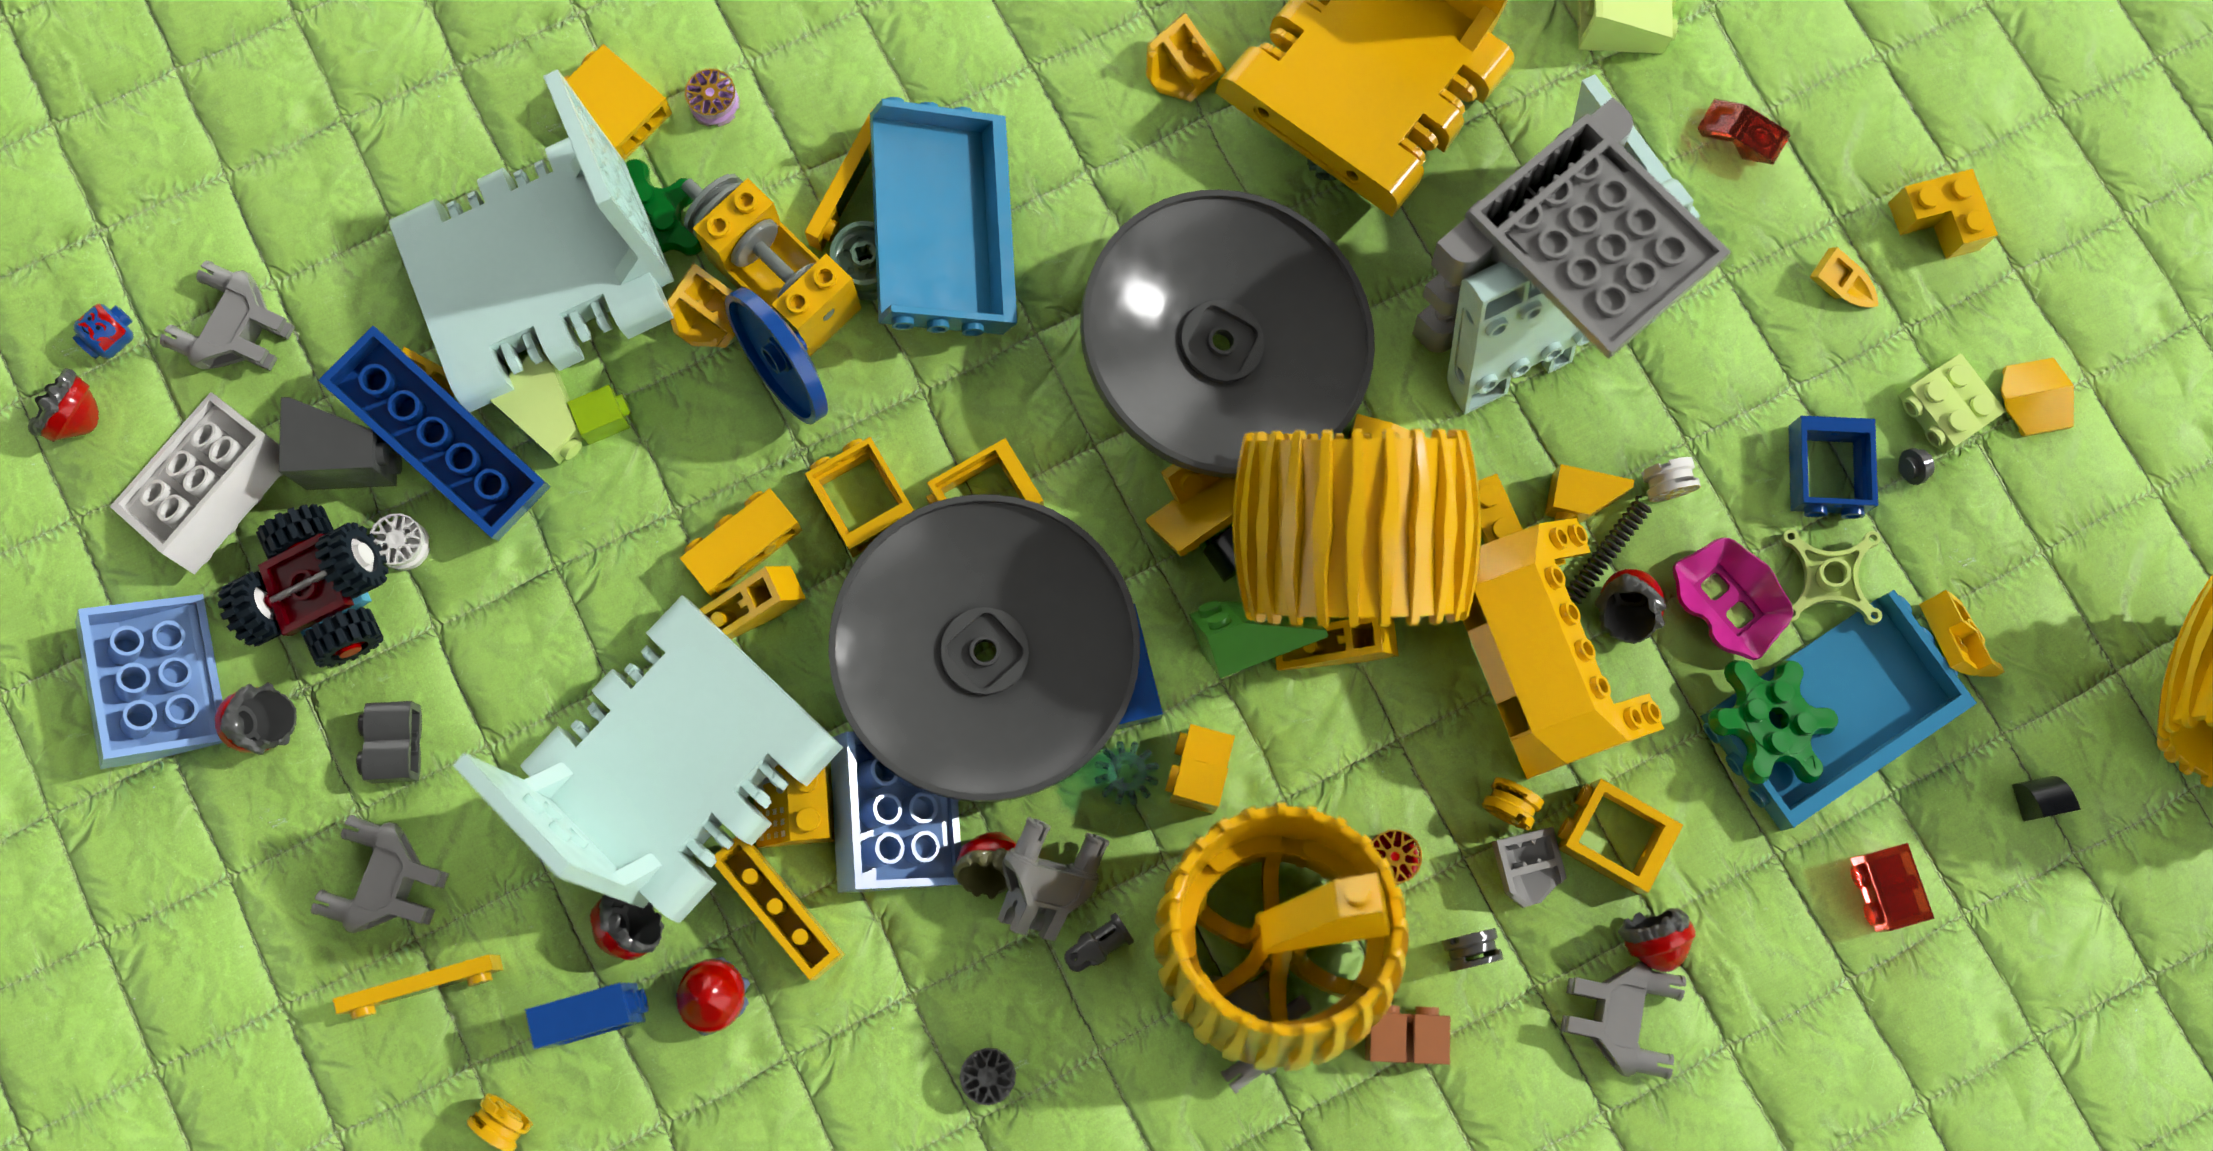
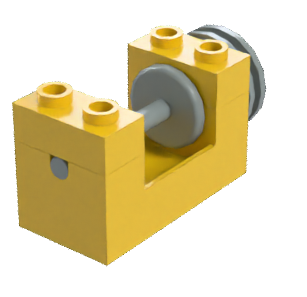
[681,174,862,357]

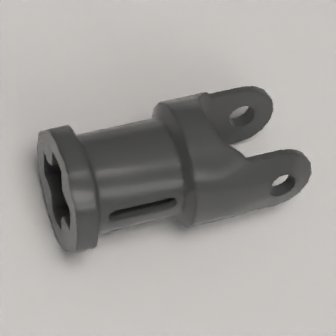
[1065,912,1134,972]

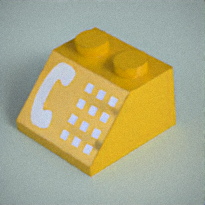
[754,764,835,848]

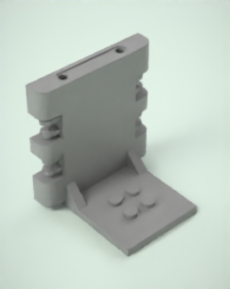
[1413,97,1731,359]

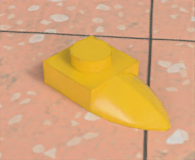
[1810,247,1879,308]

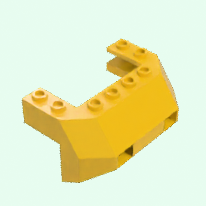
[1463,518,1664,780]

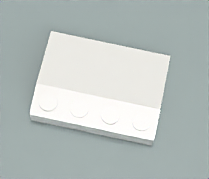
[110,392,283,575]

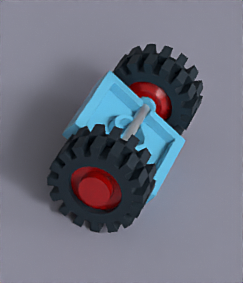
[256,504,384,668]

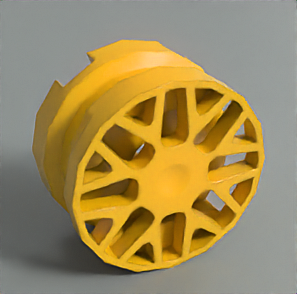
[1481,777,1544,830]
[467,1093,533,1151]

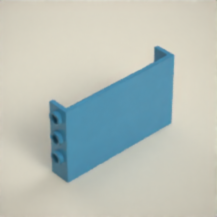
[870,97,1017,336]
[1700,590,1977,831]

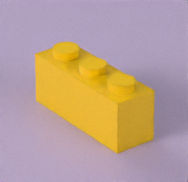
[680,488,802,600]

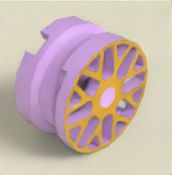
[685,69,740,127]

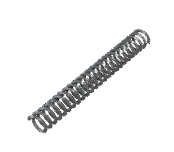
[1566,495,1652,606]

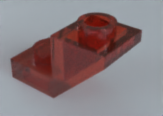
[1697,99,1791,165]

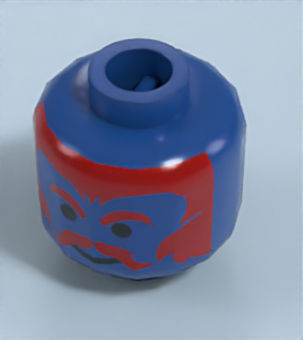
[73,304,134,359]

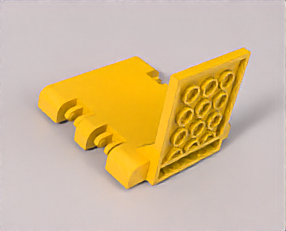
[1215,0,1514,217]

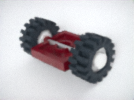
[218,522,388,647]

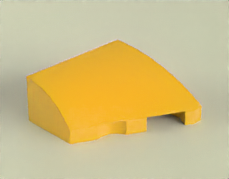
[1919,590,2005,677]

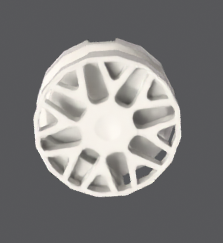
[370,513,430,571]

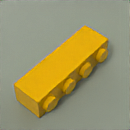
[714,836,846,981]

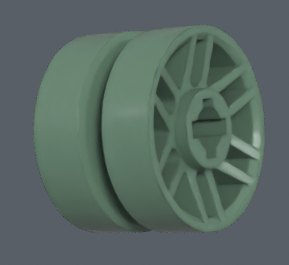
[830,221,878,300]

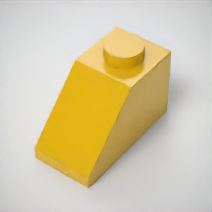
[1545,464,1634,523]

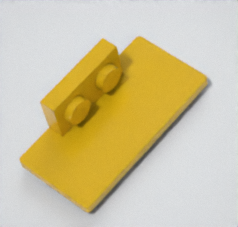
[1145,464,1235,556]

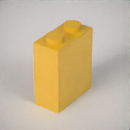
[564,44,672,161]

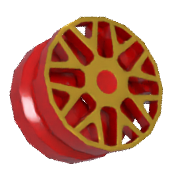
[1372,830,1422,885]

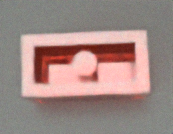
[1850,843,1935,932]

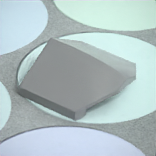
[1492,827,1567,908]

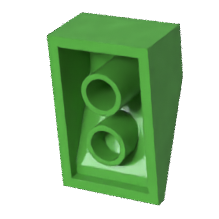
[1189,601,1328,678]

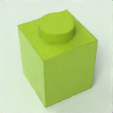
[567,385,632,445]

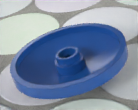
[724,287,828,425]

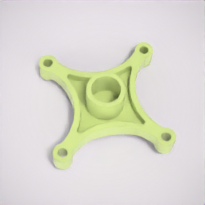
[1781,529,1882,626]

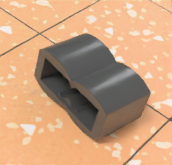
[356,701,422,784]

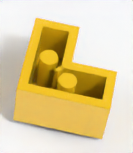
[1888,169,1998,259]
[1165,724,1235,814]

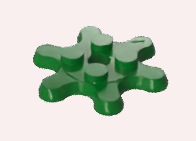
[626,159,702,256]
[1708,660,1838,784]

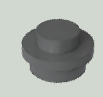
[1898,448,1935,485]

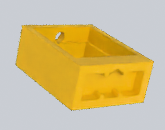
[804,437,914,557]
[926,438,1044,506]
[1557,779,1683,895]

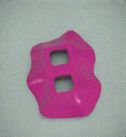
[1673,537,1794,660]

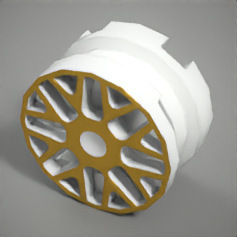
[1641,457,1701,502]

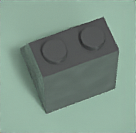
[279,397,402,490]

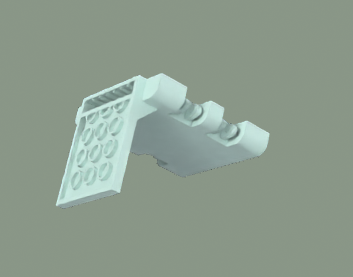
[389,69,675,412]
[1447,74,1700,415]
[453,595,843,923]

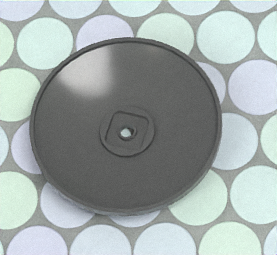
[1080,189,1375,479]
[829,494,1140,802]

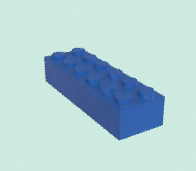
[318,326,551,541]

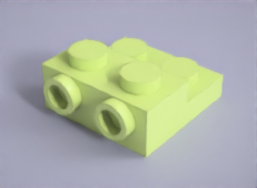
[1898,353,2006,454]

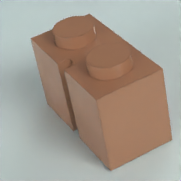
[1365,1005,1450,1065]

